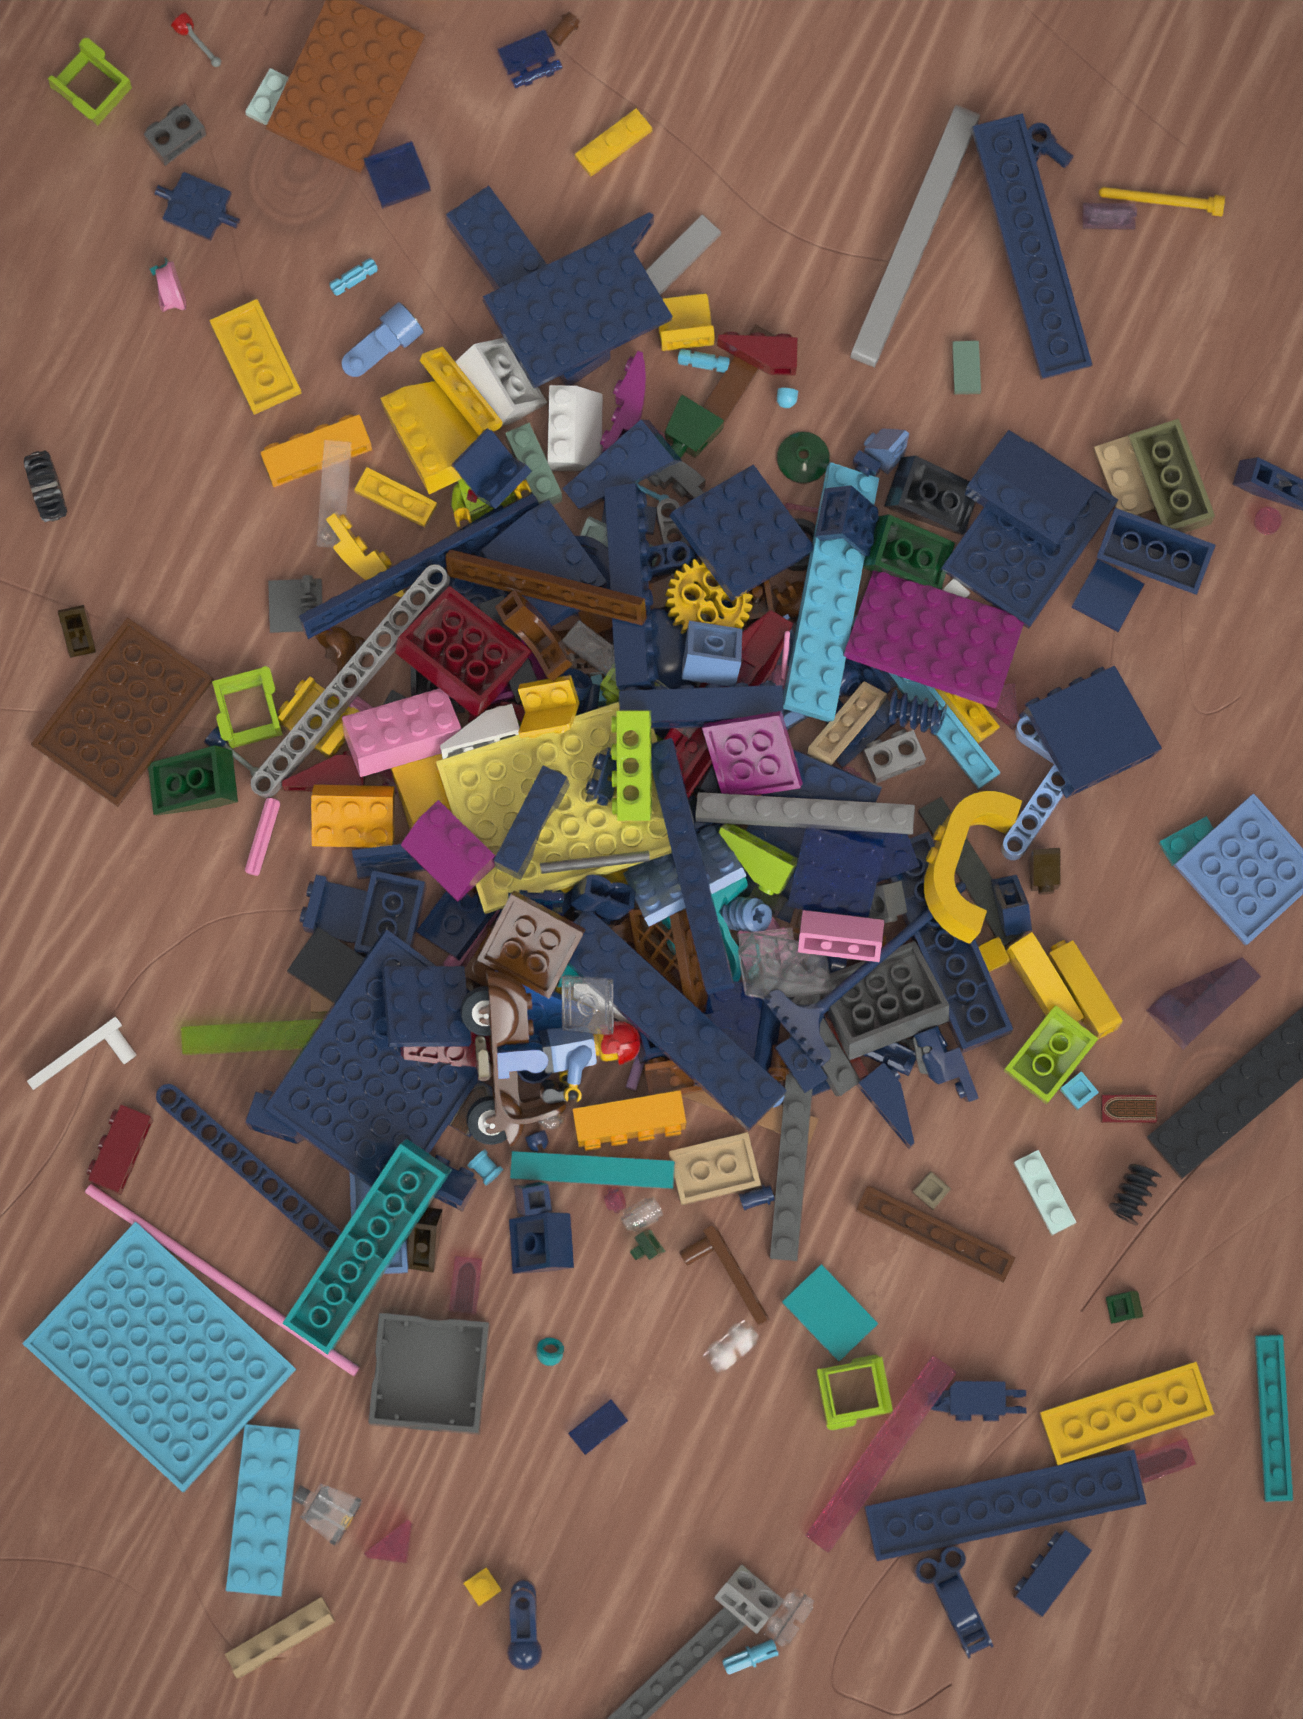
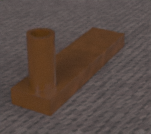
[679,1225,770,1326]

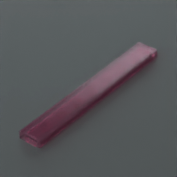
[805,1355,956,1553]

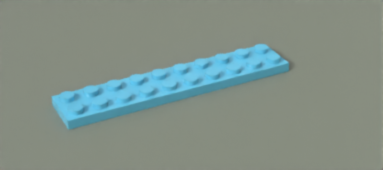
[783,463,879,722]

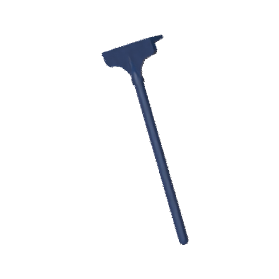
[762,882,966,1068]

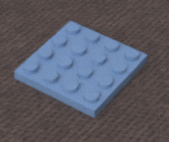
[1173,794,1303,946]
[623,823,746,926]

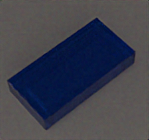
[568,1399,628,1455]

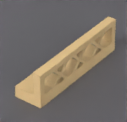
[225,1597,336,1679]

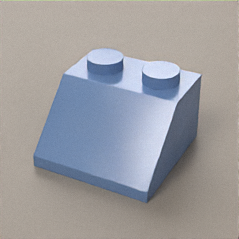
[682,621,742,687]

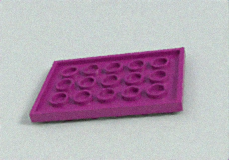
[843,570,1024,709]

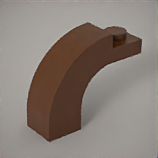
[495,590,573,681]

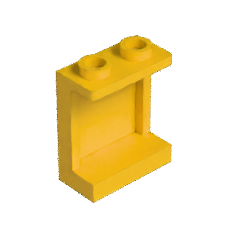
[278,676,360,759]

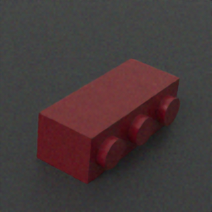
[87,1105,154,1195]

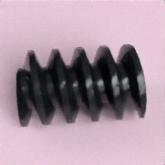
[1108,1164,1162,1225]

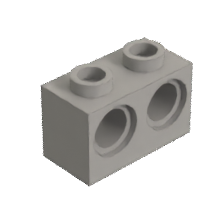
[863,729,926,784]
[714,1564,784,1634]

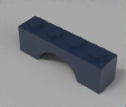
[494,765,570,880]

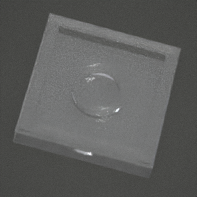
[562,975,614,1035]

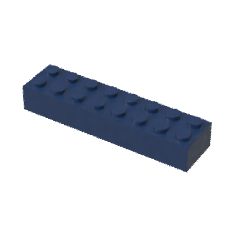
[446,186,610,386]
[878,831,1013,1054]

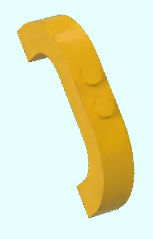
[924,791,1022,944]

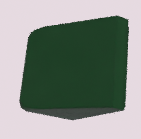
[1106,1291,1143,1324]

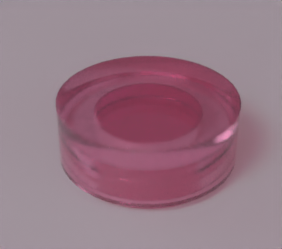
[1254,507,1282,535]

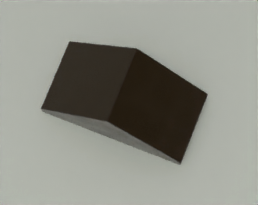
[58,605,96,658]

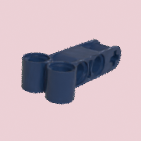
[914,1546,994,1659]

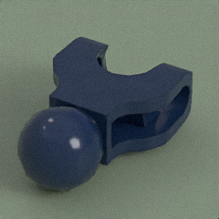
[507,1579,542,1670]

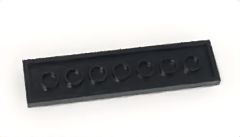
[1146,1007,1303,1180]

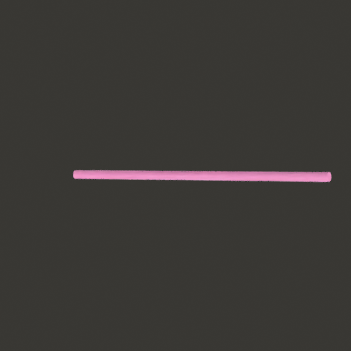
[85,1184,360,1376]

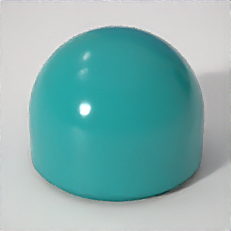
[536,1338,564,1366]

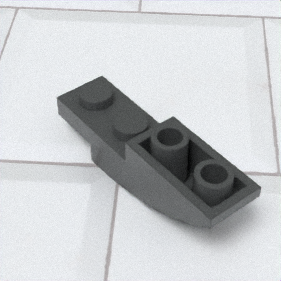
[647,461,706,501]

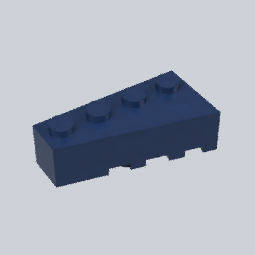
[562,419,682,509]

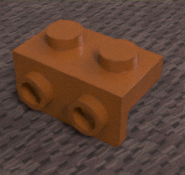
[644,1057,704,1096]

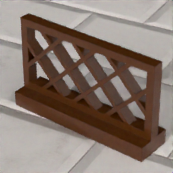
[629,907,710,1013]

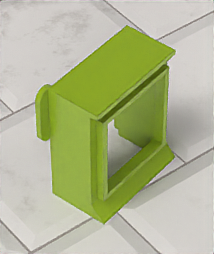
[48,38,132,126]
[212,666,283,748]
[816,1355,893,1430]

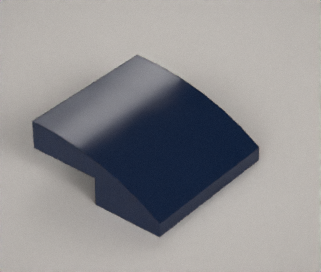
[1071,559,1145,632]

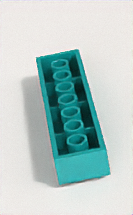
[282,1139,452,1355]

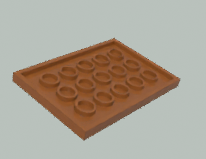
[266,0,425,174]

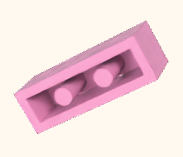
[798,910,884,962]

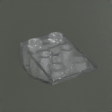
[738,932,832,998]

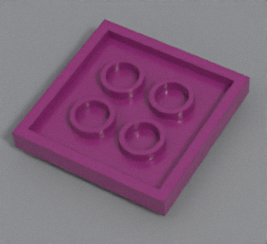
[702,711,803,796]

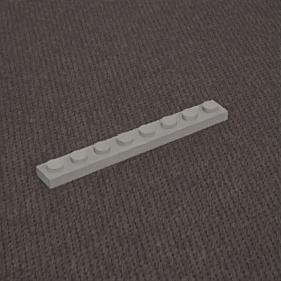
[695,793,915,834]

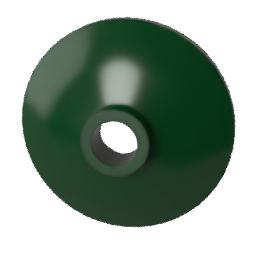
[777,432,830,484]

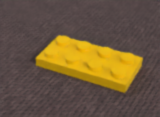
[209,299,302,415]

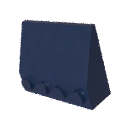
[965,430,1097,552]
[481,500,607,627]

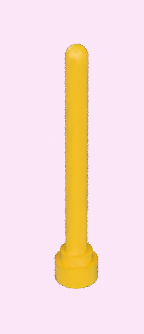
[1099,187,1225,217]

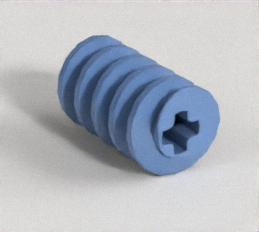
[720,897,772,932]

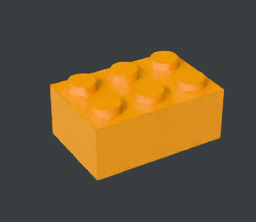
[311,785,395,848]

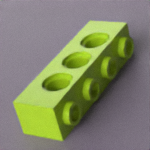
[611,710,652,821]

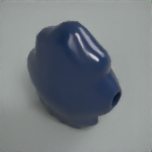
[650,607,695,689]

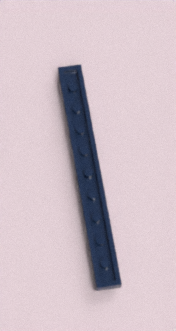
[298,494,539,639]
[651,738,735,994]

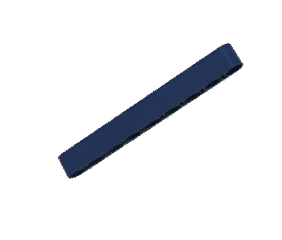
[156,1084,341,1253]

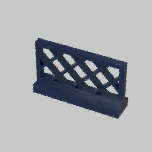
[352,844,426,879]

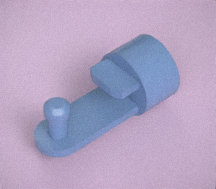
[341,302,424,377]

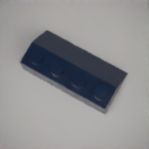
[1096,507,1216,595]

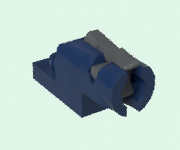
[912,1026,979,1102]

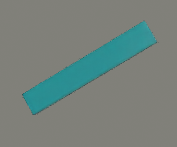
[510,1151,675,1189]
[1255,1335,1293,1502]

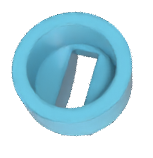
[777,388,798,408]

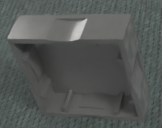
[368,1313,490,1435]

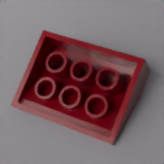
[395,586,532,718]

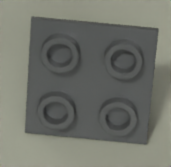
[268,575,322,633]

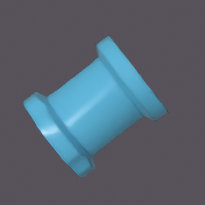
[467,1150,503,1186]

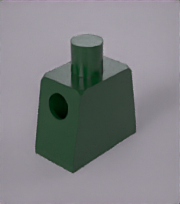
[664,395,724,459]

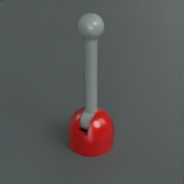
[171,12,221,67]

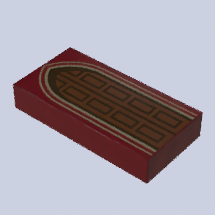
[1101,1095,1157,1123]

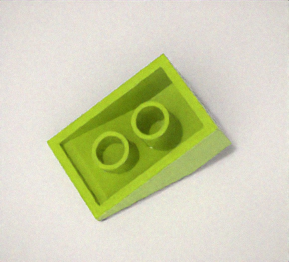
[719,823,800,895]
[1004,1005,1098,1105]

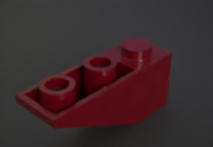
[717,331,798,376]

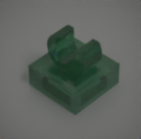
[630,1229,666,1261]

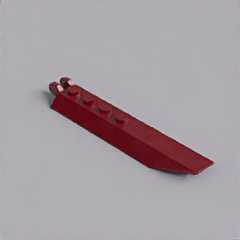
[664,610,793,798]

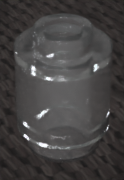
[621,1196,663,1234]

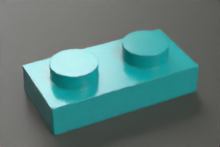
[1159,816,1214,866]

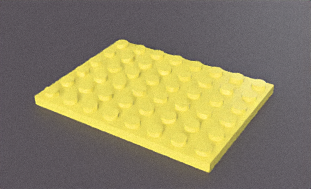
[436,702,672,914]

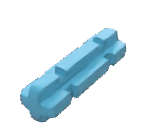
[329,258,378,296]
[678,349,730,373]

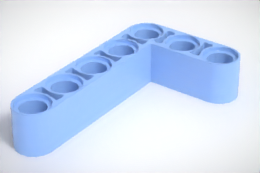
[1001,716,1066,860]

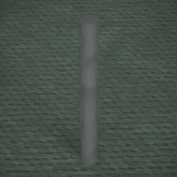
[540,850,650,874]

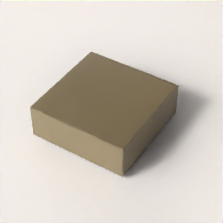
[912,1171,951,1210]

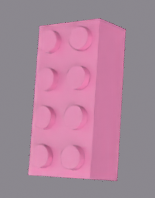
[342,688,461,777]

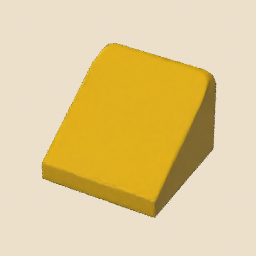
[979,937,1010,972]

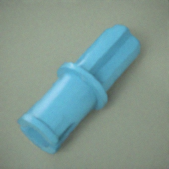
[723,1639,779,1674]

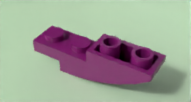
[600,351,646,453]

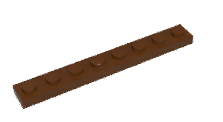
[445,549,647,625]

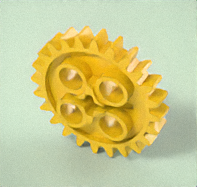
[665,559,752,634]

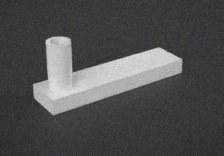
[27,1017,137,1090]

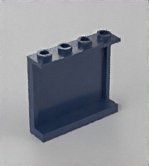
[1019,666,1162,799]

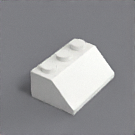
[456,338,547,426]
[548,385,603,471]

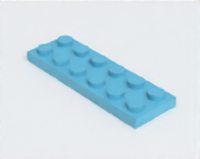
[226,1424,300,1597]

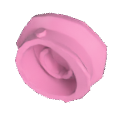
[155,262,186,312]

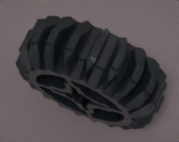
[24,450,67,522]

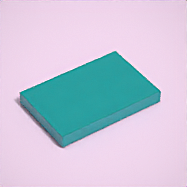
[782,1264,878,1362]

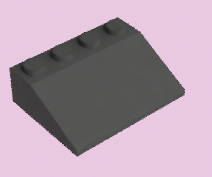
[816,941,949,1060]

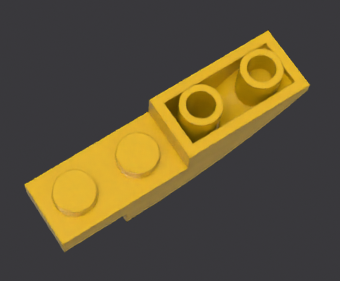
[326,512,407,597]

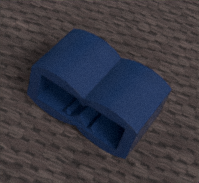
[571,875,636,920]

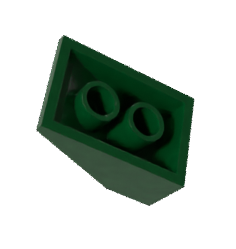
[863,514,955,590]
[148,746,238,816]

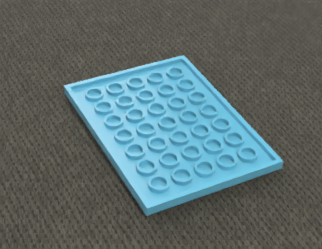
[22,1221,297,1493]

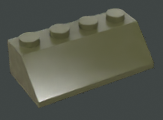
[1128,419,1215,533]

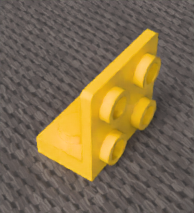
[659,294,714,351]
[518,675,580,738]

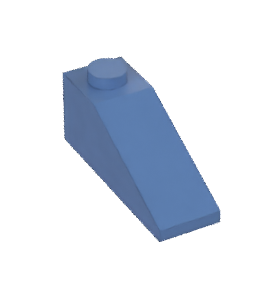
[863,428,909,475]

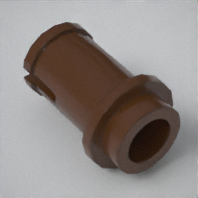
[548,12,580,46]
[767,1044,789,1081]

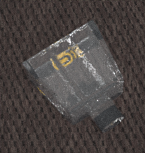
[293,1483,363,1547]

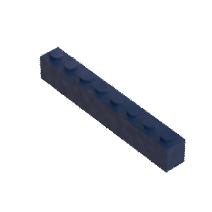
[604,483,658,691]

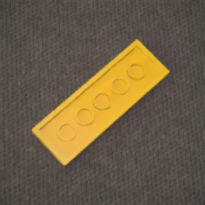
[1039,1362,1214,1466]

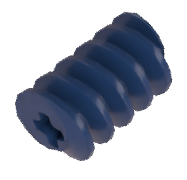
[888,690,947,735]

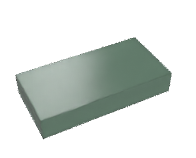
[952,341,981,395]

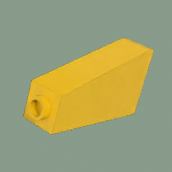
[1007,932,1084,1024]
[1047,940,1123,1040]

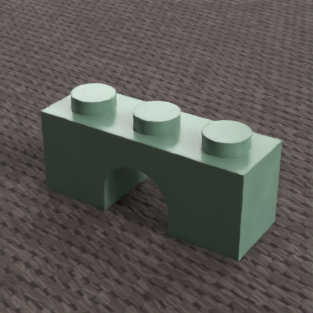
[505,423,562,505]

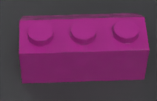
[401,800,496,902]

